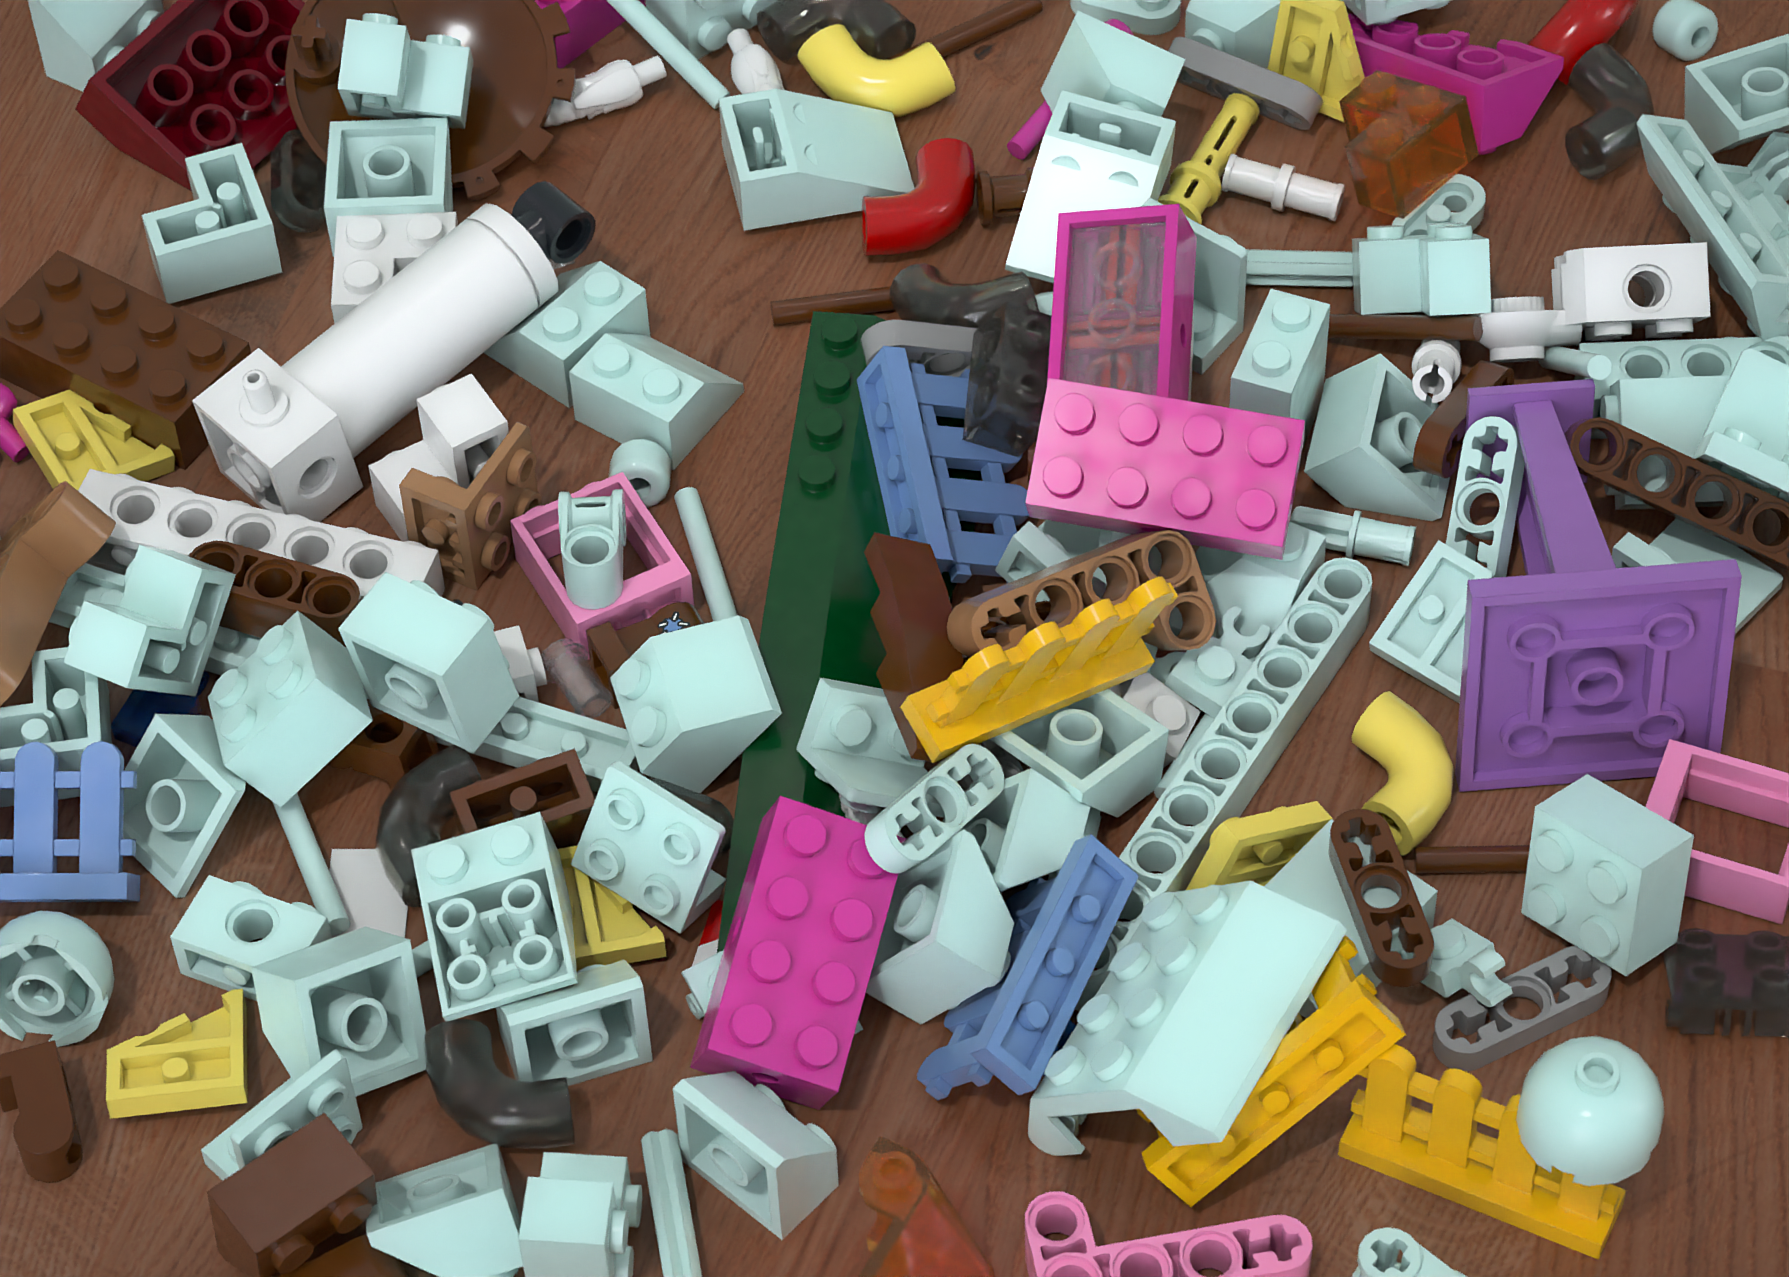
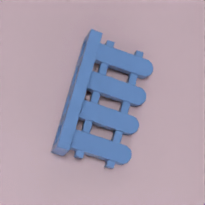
[857,346,1029,584]
[0,741,140,902]
[917,834,1139,1100]

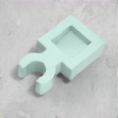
[1165,605,1270,719]

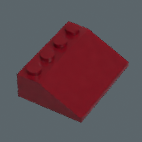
[75,0,305,191]

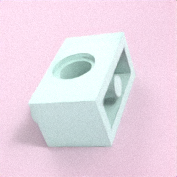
[170,875,332,1001]

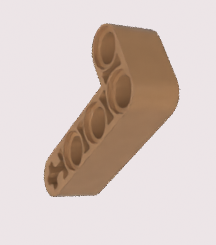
[0,481,116,706]
[947,530,1216,657]

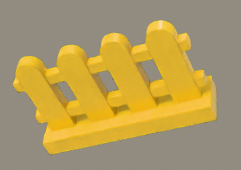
[900,576,1178,763]
[1136,935,1406,1207]
[1338,1044,1626,1260]

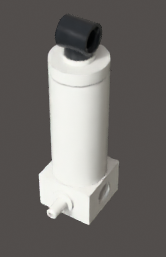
[192,181,596,522]

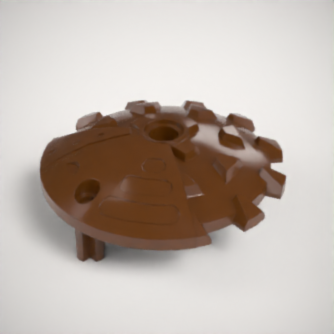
[285,0,576,201]

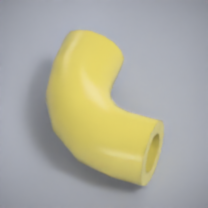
[797,24,956,117]
[1352,691,1454,856]

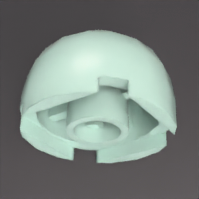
[0,911,114,1047]
[1516,1036,1664,1186]

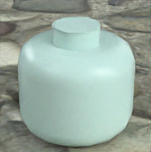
[1652,0,1718,61]
[609,439,671,508]

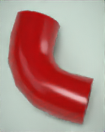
[1527,0,1638,85]
[861,138,976,256]

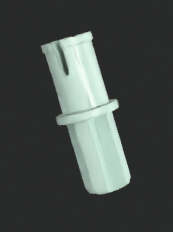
[1290,506,1417,566]

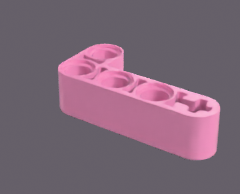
[1025,1192,1312,1277]

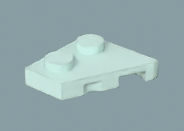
[1369,540,1493,704]

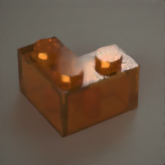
[1339,70,1479,219]

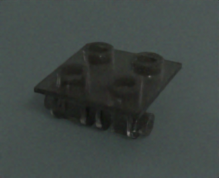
[1662,928,1789,1038]

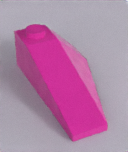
[1348,13,1564,155]

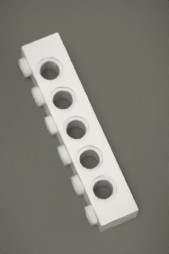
[78,469,445,600]

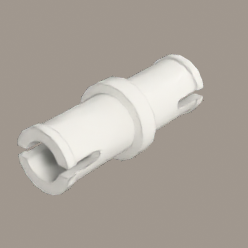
[1221,154,1345,221]
[1412,340,1461,403]

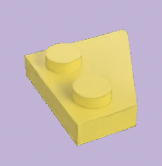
[1268,0,1374,129]
[13,390,175,490]
[1186,801,1333,890]
[558,845,666,972]
[106,989,248,1119]

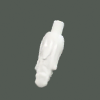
[727,28,784,94]
[544,55,667,127]

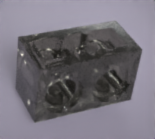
[963,301,1052,457]

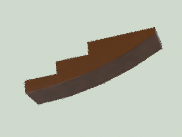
[864,532,964,763]

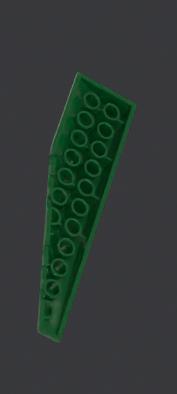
[717,311,982,953]

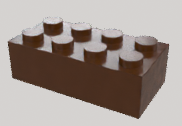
[0,250,251,470]

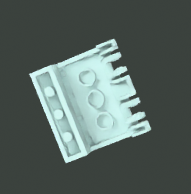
[1636,114,1789,340]
[1028,881,1347,1156]

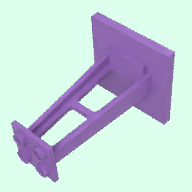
[1455,379,1742,792]

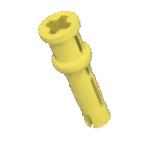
[1157,93,1260,224]

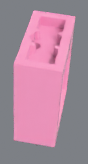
[510,472,694,663]
[1645,739,1789,925]

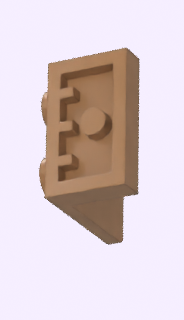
[399,422,542,591]

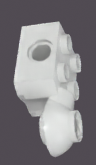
[1470,242,1711,362]

